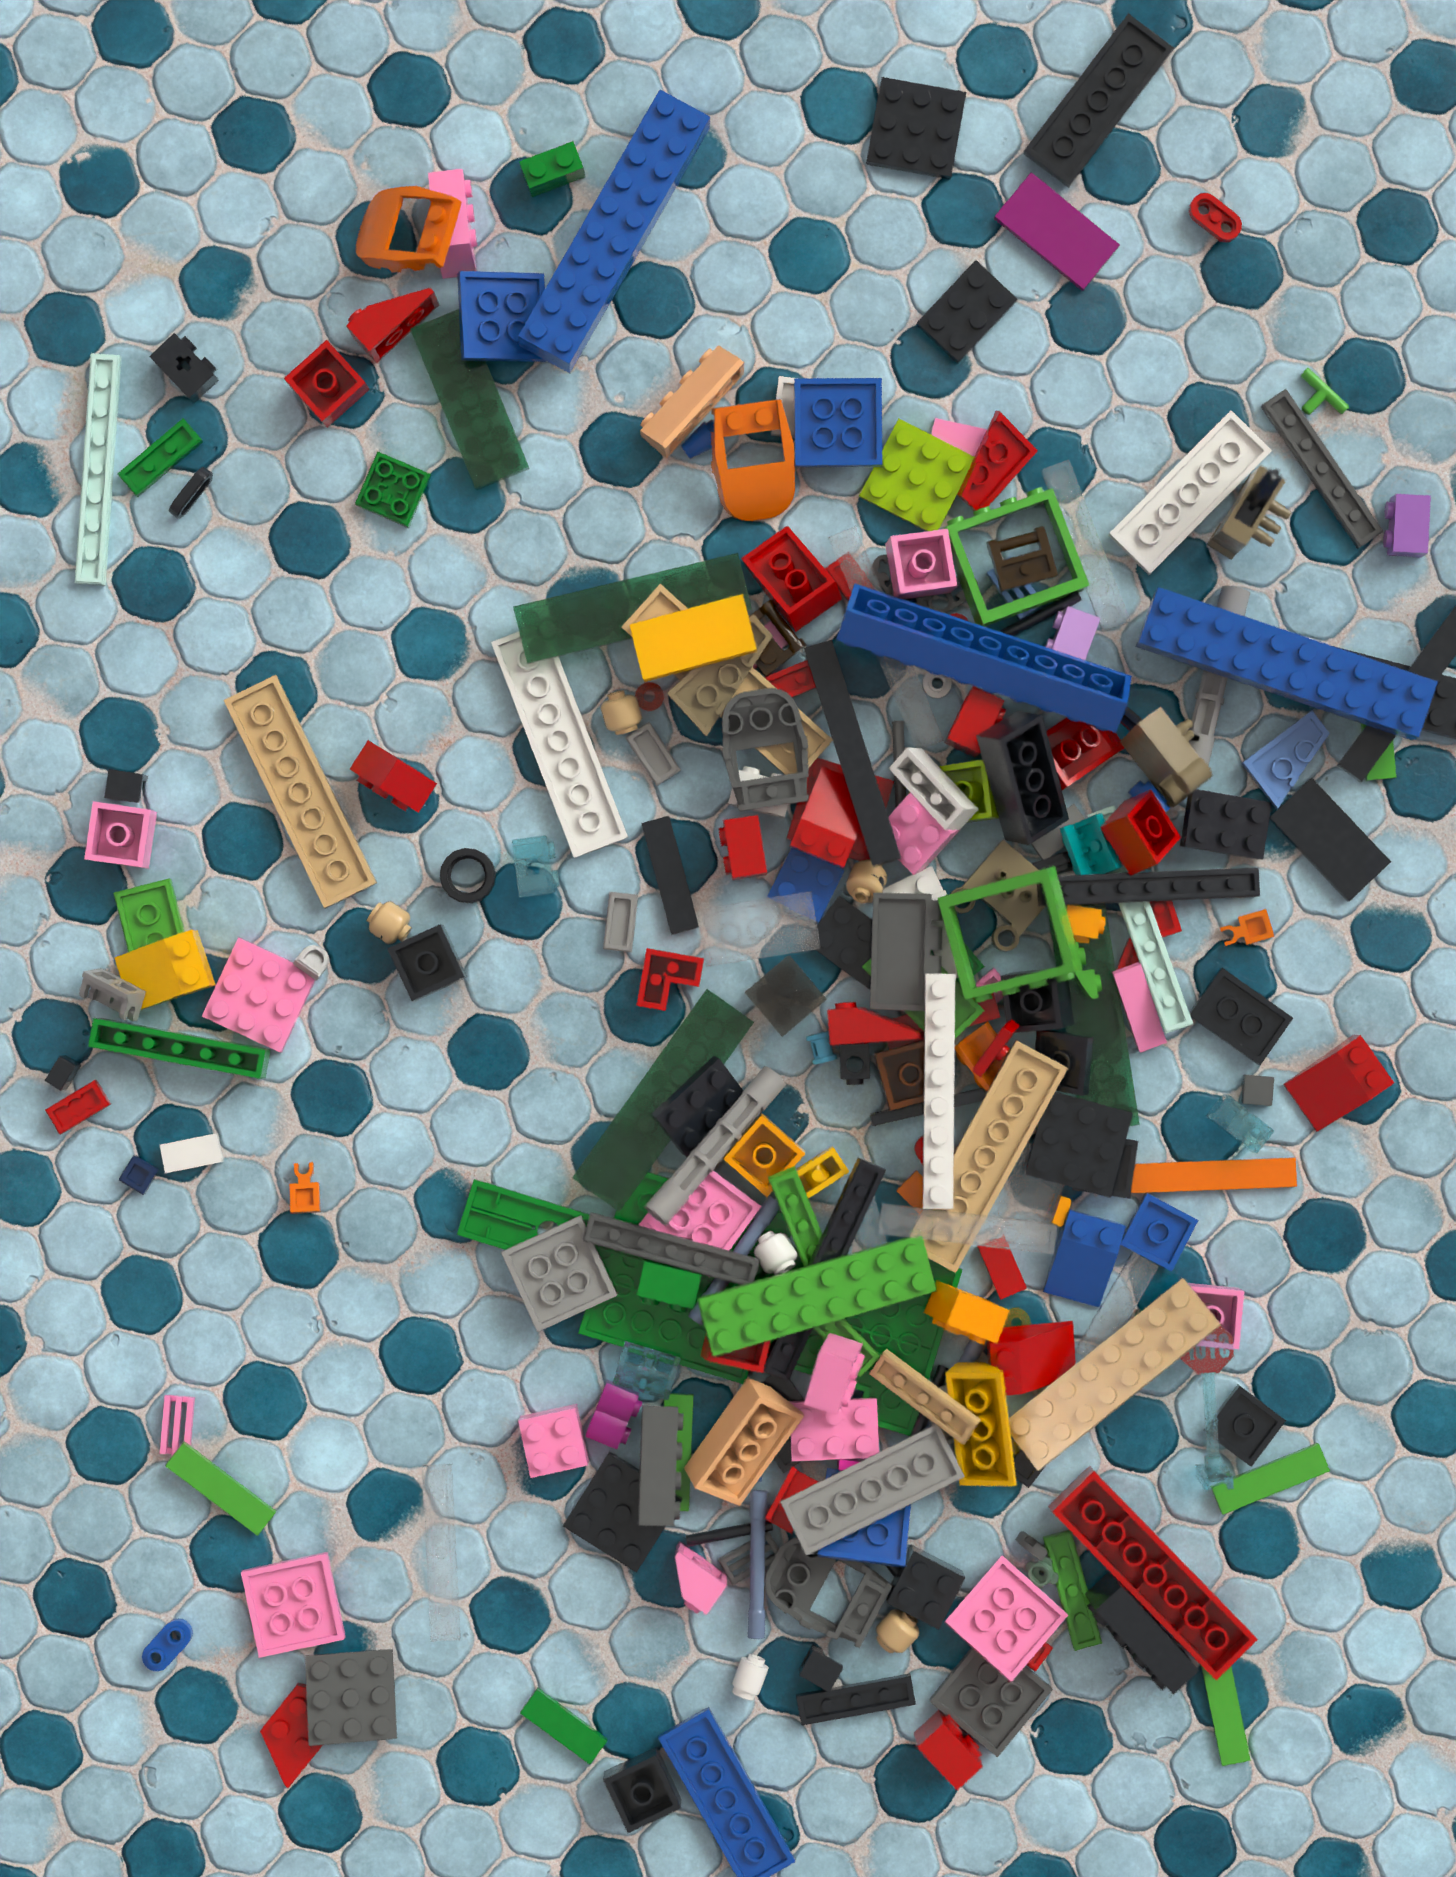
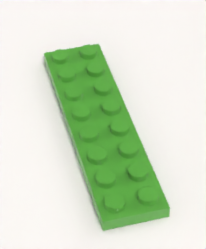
[697,1234,936,1356]

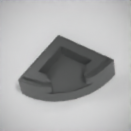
[1015,1531,1048,1561]

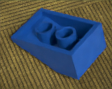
[1043,1209,1126,1307]

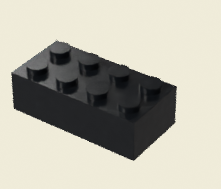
[977,711,1069,845]
[1085,1571,1199,1695]

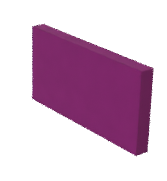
[994,172,1120,291]

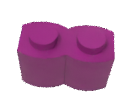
[585,1380,642,1449]

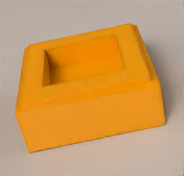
[1049,1194,1071,1227]

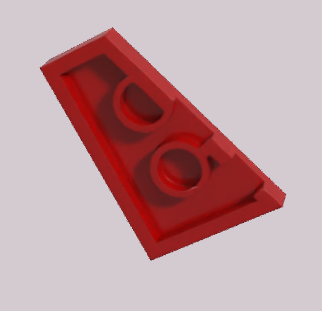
[957,410,1038,511]

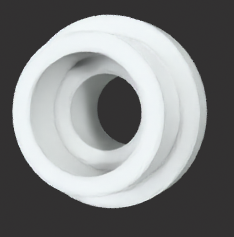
[922,672,952,698]

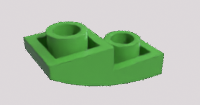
[1073,942,1102,999]

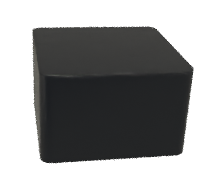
[45,1055,81,1091]

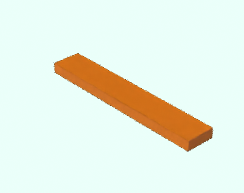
[1131,1157,1297,1193]

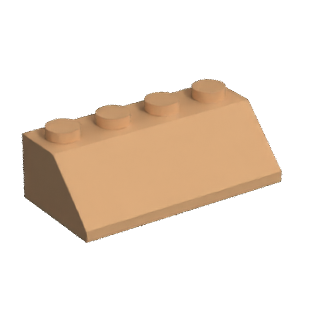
[640,345,744,459]
[684,1377,804,1506]

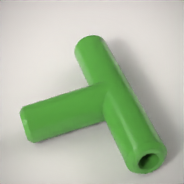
[1301,368,1349,415]

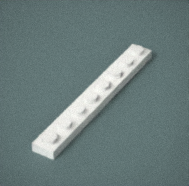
[923,974,955,1209]

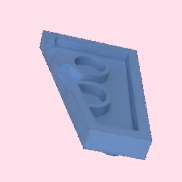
[1241,710,1330,809]

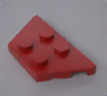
[260,1683,323,1788]

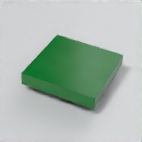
[355,451,431,528]

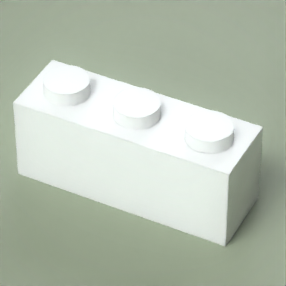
[889,747,978,830]

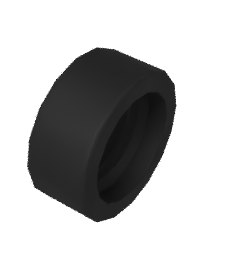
[440,848,496,903]

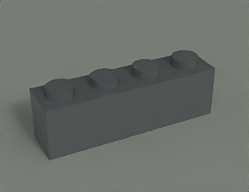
[637,1406,683,1526]

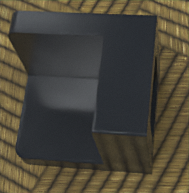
[104,769,148,803]
[799,1644,843,1692]

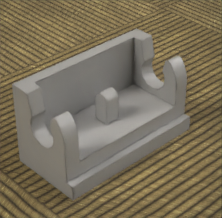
[79,968,146,1021]

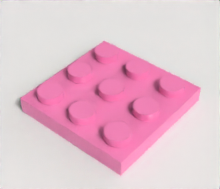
[202,938,315,1053]
[639,1170,762,1277]
[241,1552,346,1658]
[944,1556,1068,1682]

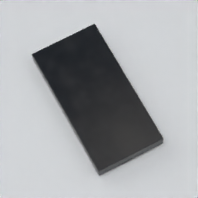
[1269,778,1391,902]

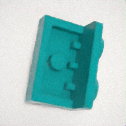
[1060,813,1122,875]

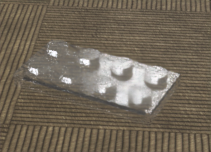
[696,891,821,967]

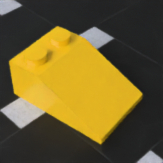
[114,930,215,1010]

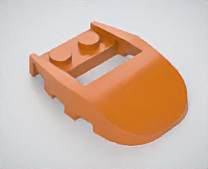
[356,186,462,273]
[711,399,795,521]

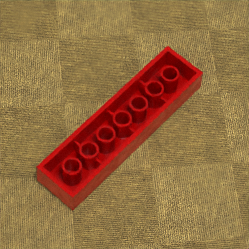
[1048,1466,1258,1681]

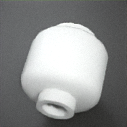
[754,1231,797,1275]

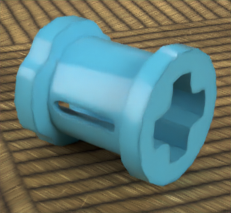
[806,1031,837,1065]

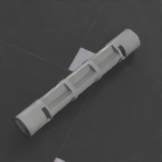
[1189,585,1250,766]
[644,1066,786,1225]

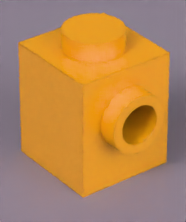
[1065,905,1106,944]

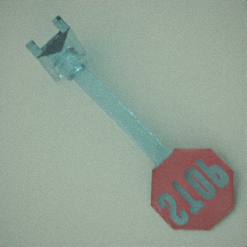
[1180,1326,1234,1491]

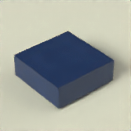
[119,1155,160,1195]

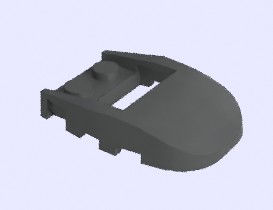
[722,688,809,811]
[765,1538,892,1648]

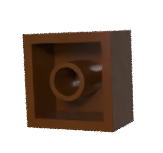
[873,1040,924,1111]

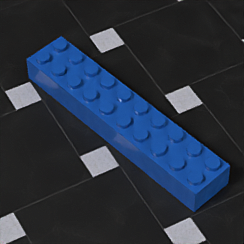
[518,89,711,374]
[836,584,1132,733]
[1135,587,1438,740]

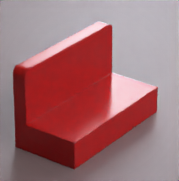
[765,1467,819,1534]

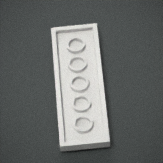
[1108,411,1272,575]

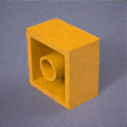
[723,1113,806,1197]
[924,1280,1010,1344]

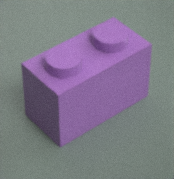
[1383,494,1431,558]

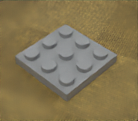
[501,1215,617,1332]

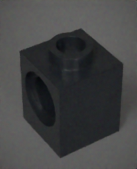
[839,1043,870,1085]

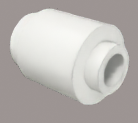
[732,1654,769,1701]

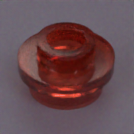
[635,682,664,711]

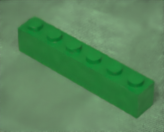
[88,1018,271,1079]

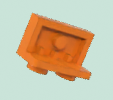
[954,1021,1010,1092]

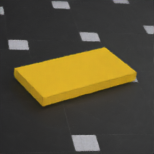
[630,594,758,682]

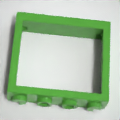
[944,487,1090,627]
[937,866,1082,1003]

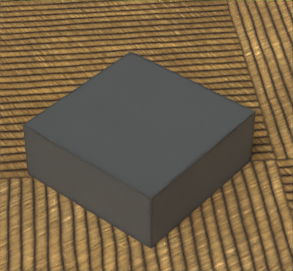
[1241,1075,1274,1106]

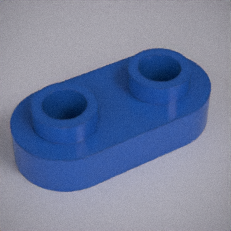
[142,1618,193,1671]

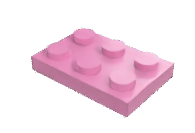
[789,1398,879,1461]

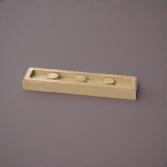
[870,1349,981,1445]

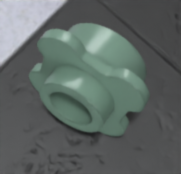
[1026,1556,1059,1589]

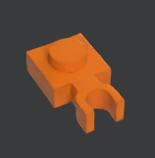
[1220,909,1275,946]
[289,1162,321,1214]

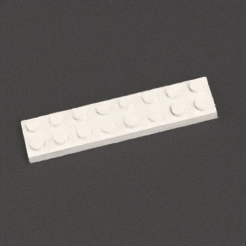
[491,621,628,858]

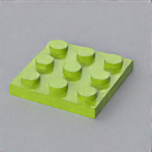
[859,418,974,532]

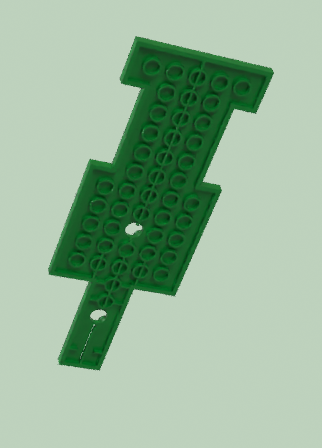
[457,1166,963,1436]

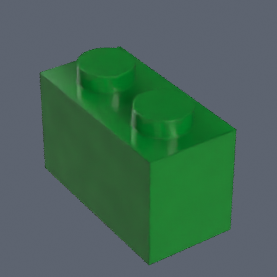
[519,141,585,197]
[636,1259,701,1312]

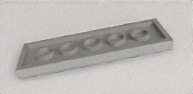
[781,1425,965,1556]

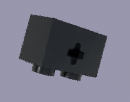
[149,333,219,404]

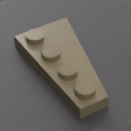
[667,614,773,736]

